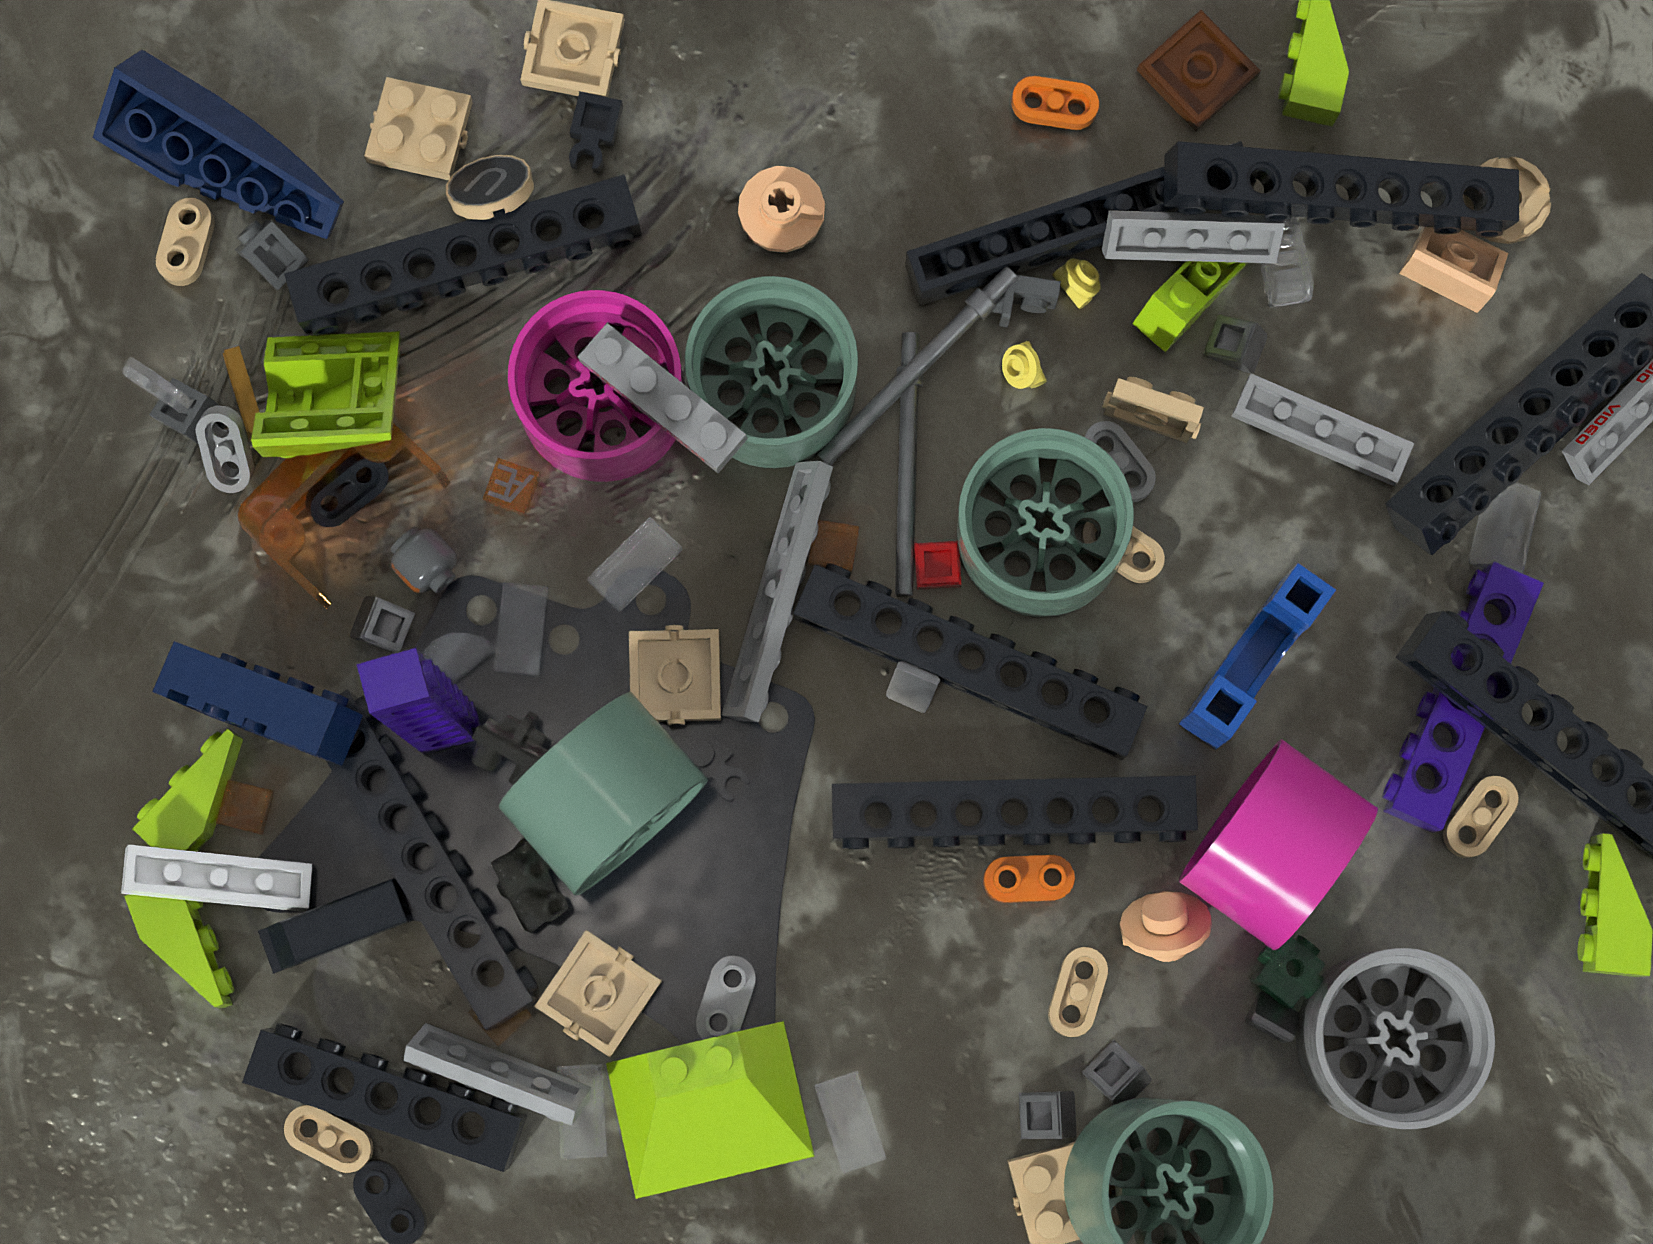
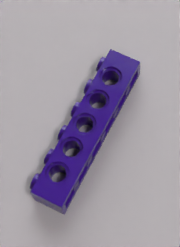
[1382,562,1544,833]

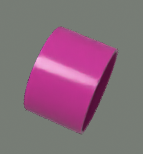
[508,290,685,482]
[1179,739,1378,950]

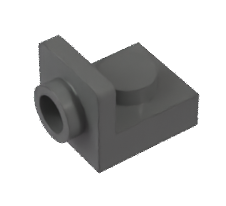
[235,220,309,290]
[993,275,1061,327]
[149,378,226,445]

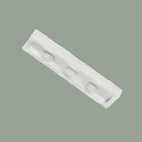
[121,845,312,912]

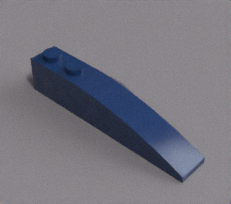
[92,50,344,239]

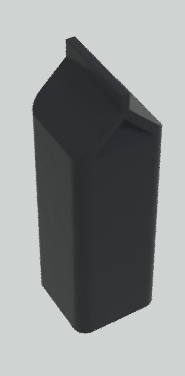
[258,878,413,974]

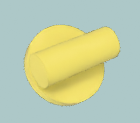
[1052,258,1101,309]
[1002,341,1047,389]

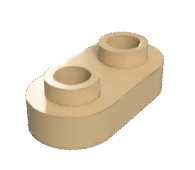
[156,198,215,286]
[1081,522,1165,583]
[1443,776,1519,858]
[1048,947,1108,1037]
[284,1105,374,1173]

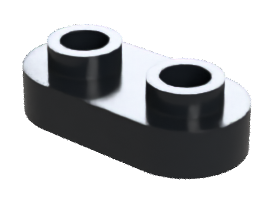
[305,452,389,527]
[353,1160,427,1244]

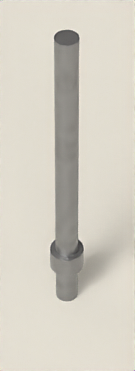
[817,266,1019,465]
[895,332,923,596]

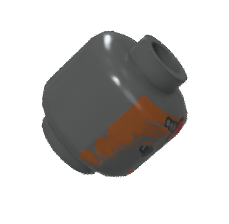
[390,527,457,594]

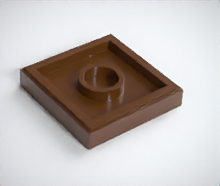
[1137,10,1261,131]

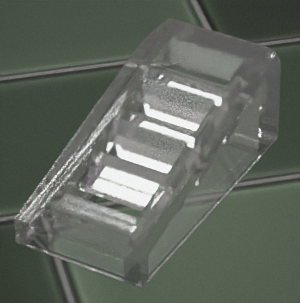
[1260,216,1314,307]

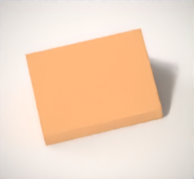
[1399,227,1509,313]

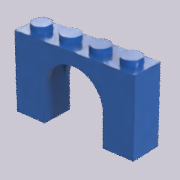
[1179,563,1336,750]

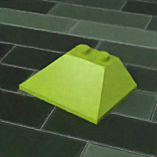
[251,331,401,458]
[606,1021,815,1199]

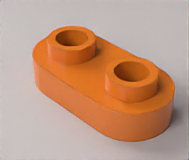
[1011,76,1099,130]
[983,855,1075,903]

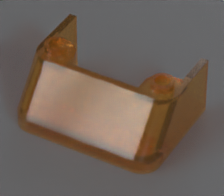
[238,423,451,609]

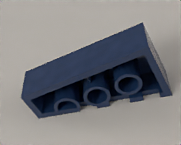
[152,641,363,766]

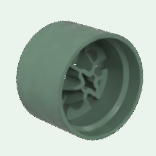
[685,276,858,468]
[957,428,1134,617]
[499,692,708,896]
[1064,1098,1273,1244]

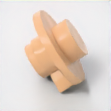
[738,166,825,253]
[1120,891,1212,962]

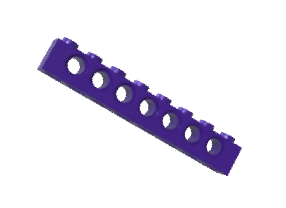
[356,648,480,755]

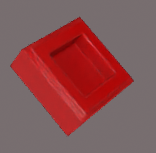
[914,541,962,590]

